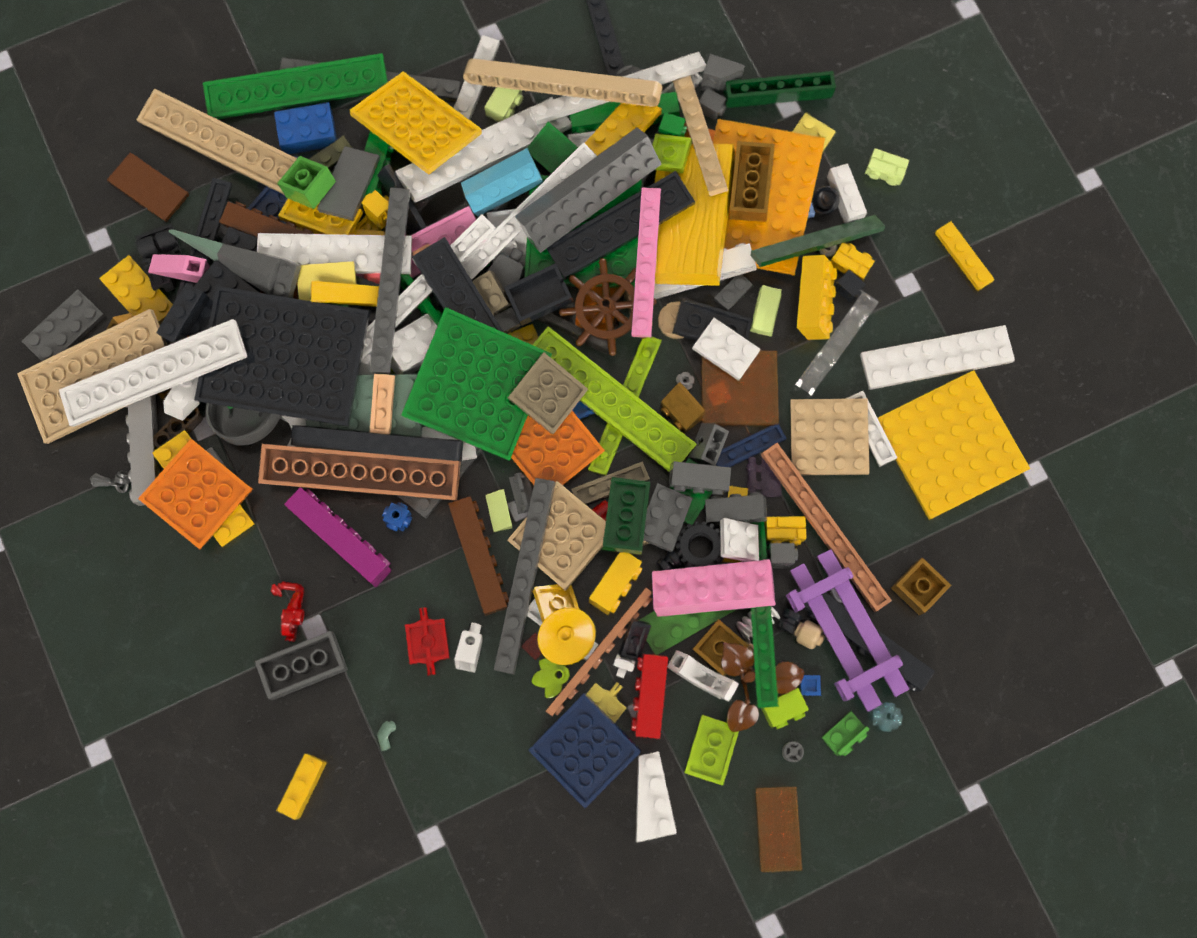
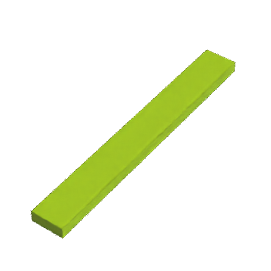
[588,336,662,476]

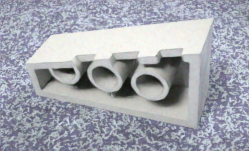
[164,377,200,421]
[636,752,676,842]

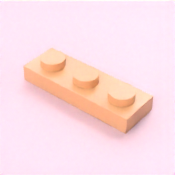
[370,374,395,434]

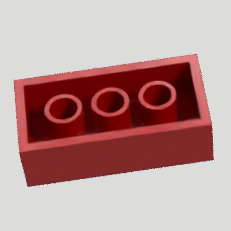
[631,653,668,739]

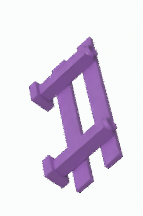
[786,549,909,712]

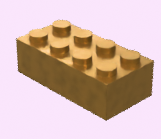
[730,141,775,222]

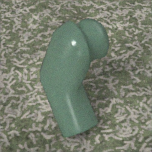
[377,721,396,751]

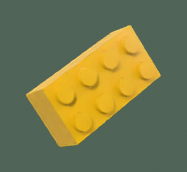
[797,255,837,340]

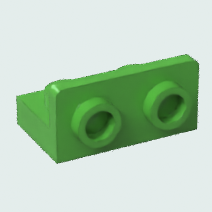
[821,711,869,756]

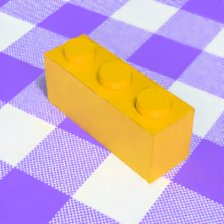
[277,754,327,819]

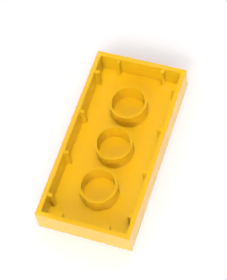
[655,144,736,286]

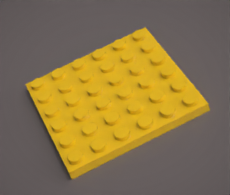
[877,370,1030,520]

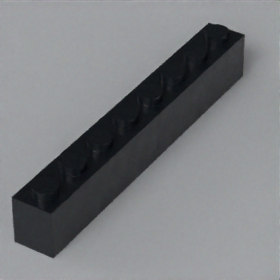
[796,586,935,692]

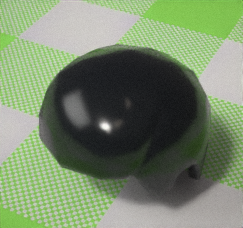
[812,185,840,214]

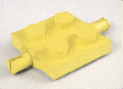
[587,682,627,723]

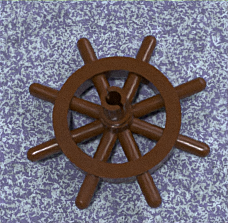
[559,258,657,356]

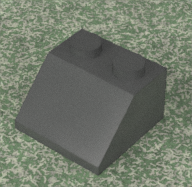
[700,54,745,94]

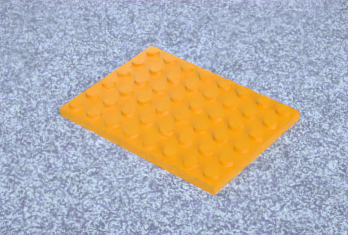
[713,119,825,276]

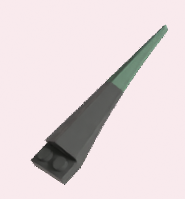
[168,230,301,298]

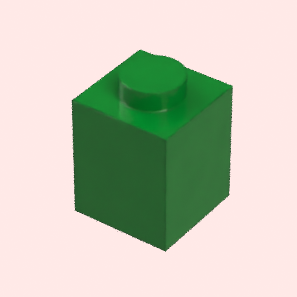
[658,112,687,137]

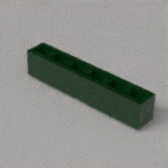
[723,71,836,108]

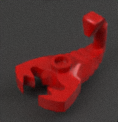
[271,581,304,642]

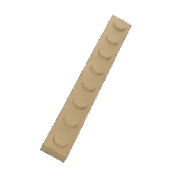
[673,76,728,196]

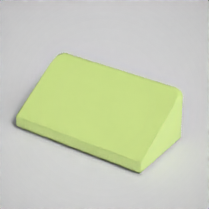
[486,489,512,532]

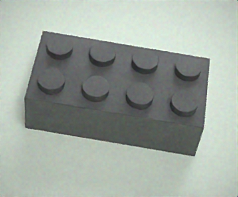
[255,631,348,700]

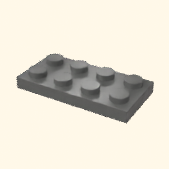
[21,289,105,361]

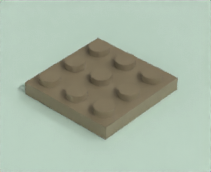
[507,352,588,434]

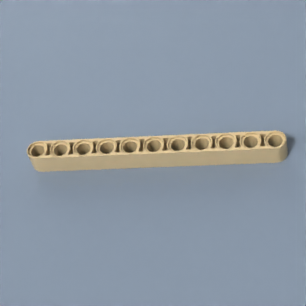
[463,59,662,107]

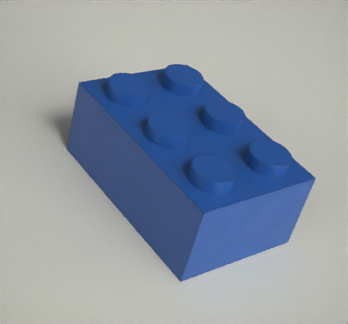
[274,103,337,154]

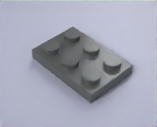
[643,483,692,552]

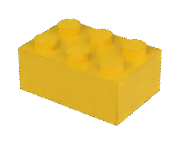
[589,552,643,615]

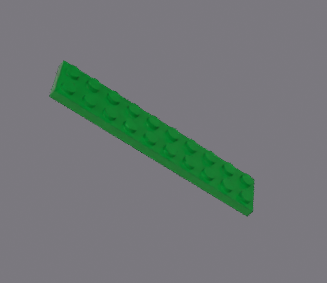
[203,53,388,119]

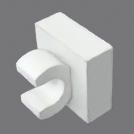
[614,653,636,678]

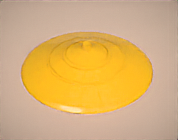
[538,608,596,665]

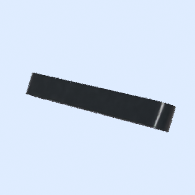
[291,425,463,461]

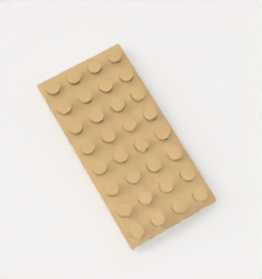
[17,309,168,444]

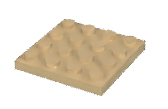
[790,398,869,475]
[507,481,606,590]

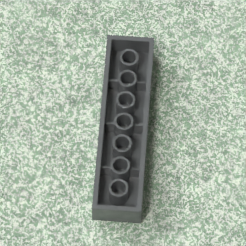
[515,128,661,253]

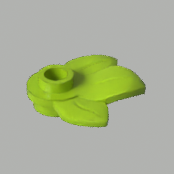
[531,658,570,698]

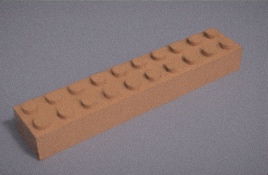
[258,444,461,500]

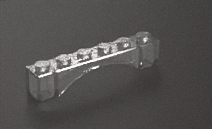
[796,291,879,395]

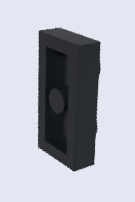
[619,618,651,661]

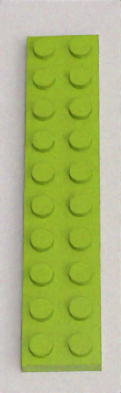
[532,326,696,472]

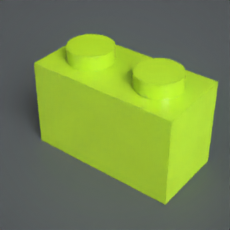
[761,688,809,729]

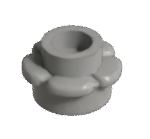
[676,372,694,390]

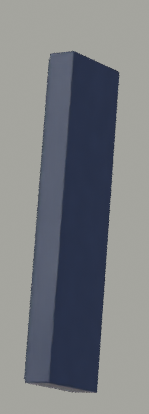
[716,423,787,467]

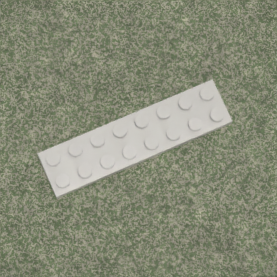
[257,233,412,274]
[860,325,1015,390]

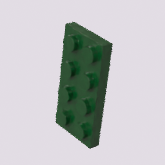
[602,477,650,555]

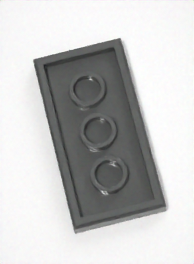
[317,146,380,221]

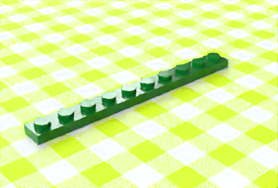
[750,521,779,708]

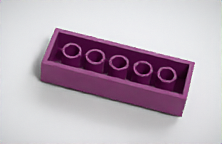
[284,487,392,587]

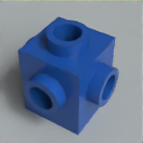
[382,502,412,532]

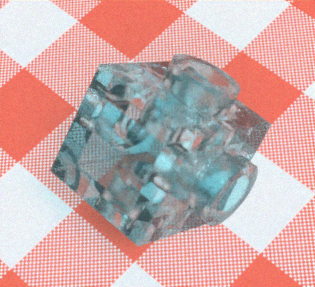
[872,702,903,732]

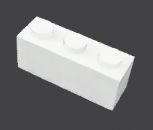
[827,163,867,223]

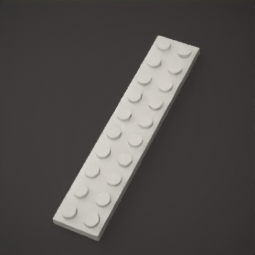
[395,98,571,203]
[59,319,247,427]

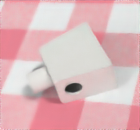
[455,623,483,673]

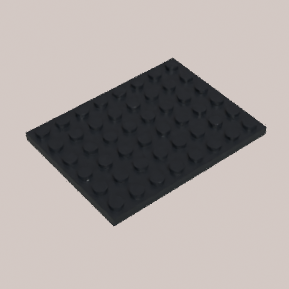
[194,286,370,427]

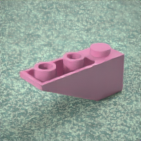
[148,254,210,283]

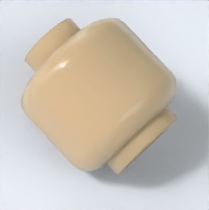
[794,620,825,649]

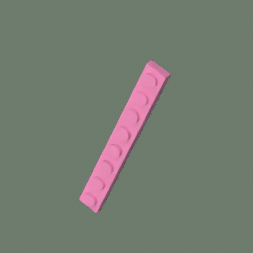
[632,188,661,338]

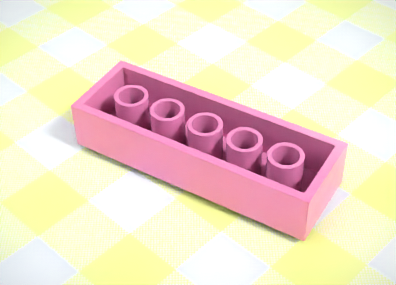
[652,560,775,617]

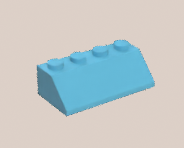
[461,148,544,217]

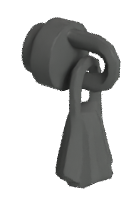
[90,471,131,493]

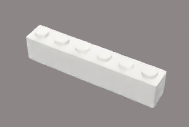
[654,243,756,299]

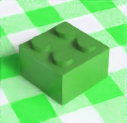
[277,156,336,209]

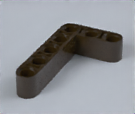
[153,388,203,448]

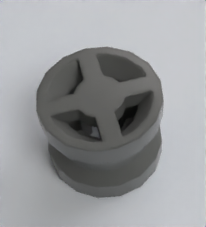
[782,742,804,762]

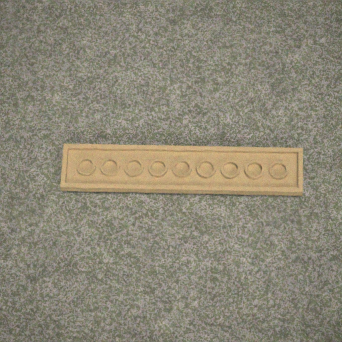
[137,89,297,194]

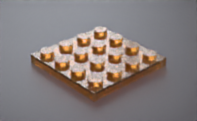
[701,351,779,425]

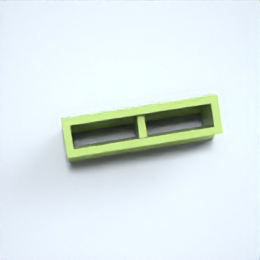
[750,285,782,337]

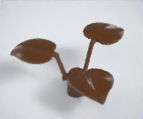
[721,643,804,732]

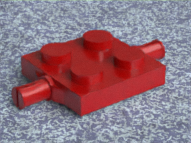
[405,608,450,676]

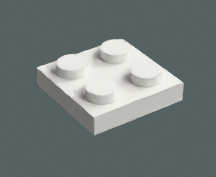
[720,518,759,562]

